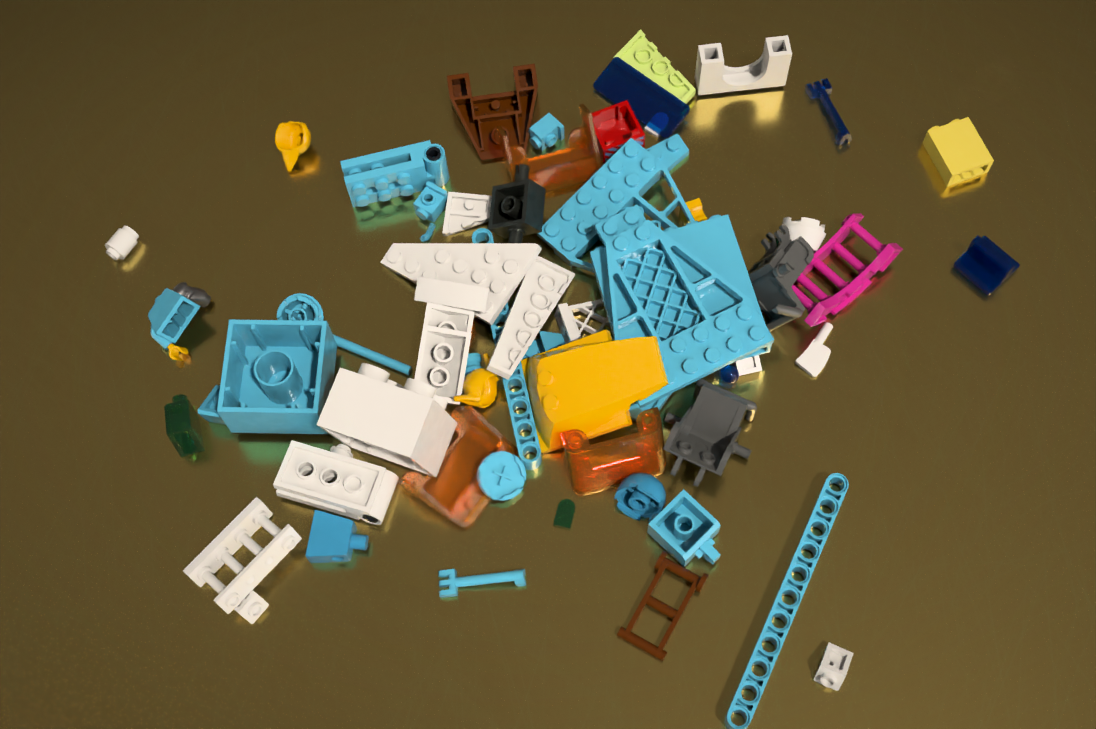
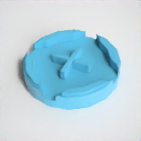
[477,451,527,501]

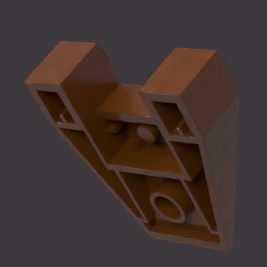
[447,64,538,161]

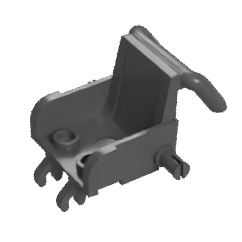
[748,224,814,332]
[664,379,757,487]

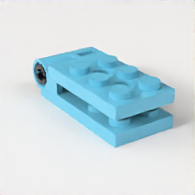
[340,140,449,207]

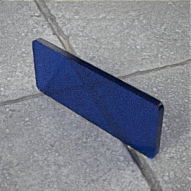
[593,57,690,139]

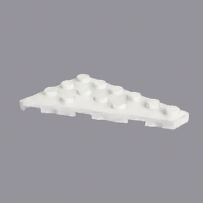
[380,243,542,326]

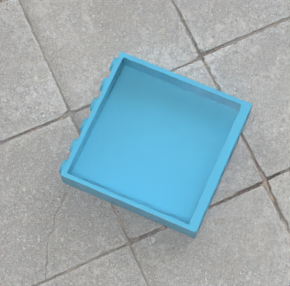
[590,214,772,361]

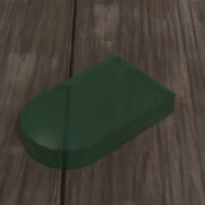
[553,499,575,529]

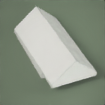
[414,302,475,405]

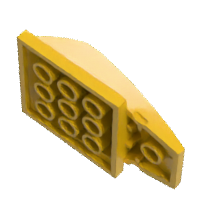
[521,330,668,454]

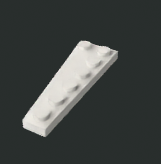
[486,256,575,380]

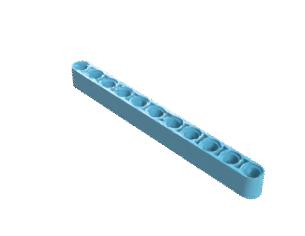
[472,228,542,470]
[725,473,849,729]

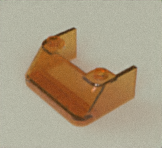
[497,104,602,193]

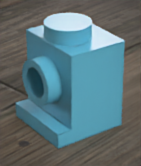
[529,113,565,151]
[413,181,448,223]

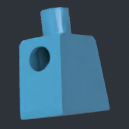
[305,510,369,563]

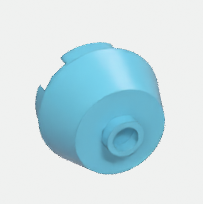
[277,293,324,321]

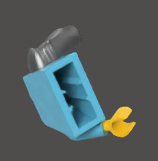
[148,282,211,361]

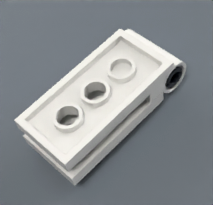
[273,440,399,525]

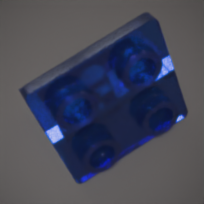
[953,235,1020,295]

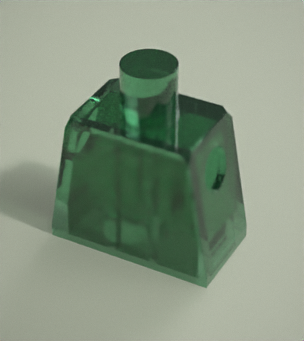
[164,394,205,457]

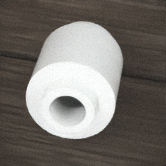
[105,225,139,260]

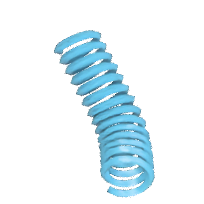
[420,223,436,242]

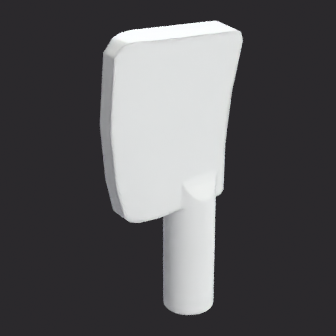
[795,322,833,377]

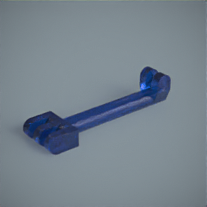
[805,78,852,146]

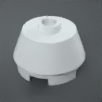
[779,217,826,253]

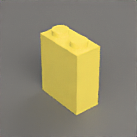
[923,117,994,186]

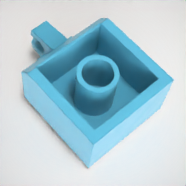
[647,489,721,567]

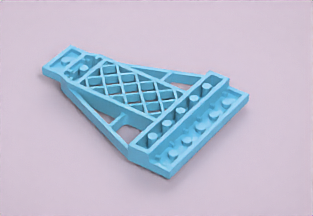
[537,138,695,273]
[595,205,774,409]

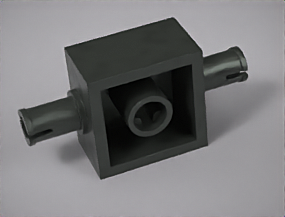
[488,164,546,243]

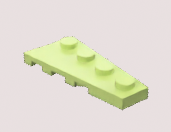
[613,30,696,109]

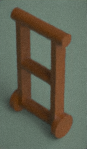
[617,550,709,661]

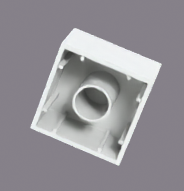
[317,363,457,477]

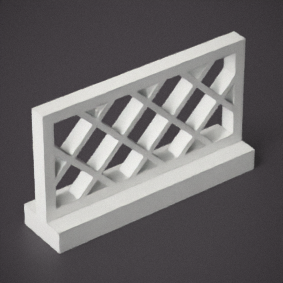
[555,299,615,344]

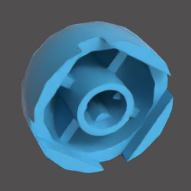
[614,473,666,521]

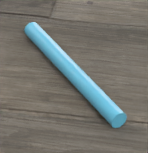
[333,334,412,375]

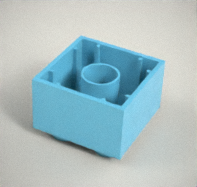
[217,319,337,434]

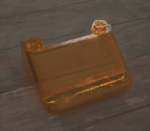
[397,406,519,527]

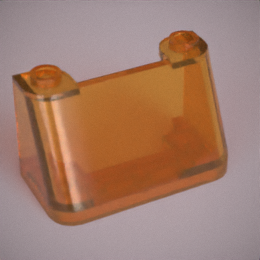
[560,407,667,496]

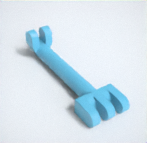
[438,569,526,598]

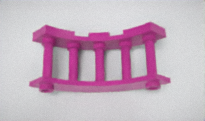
[792,213,903,327]

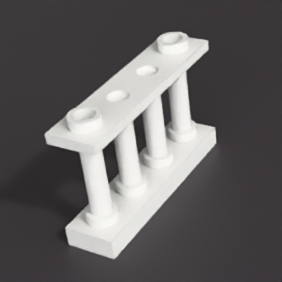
[183,497,302,614]

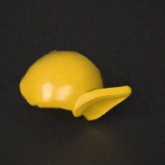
[275,121,311,172]
[453,353,499,408]

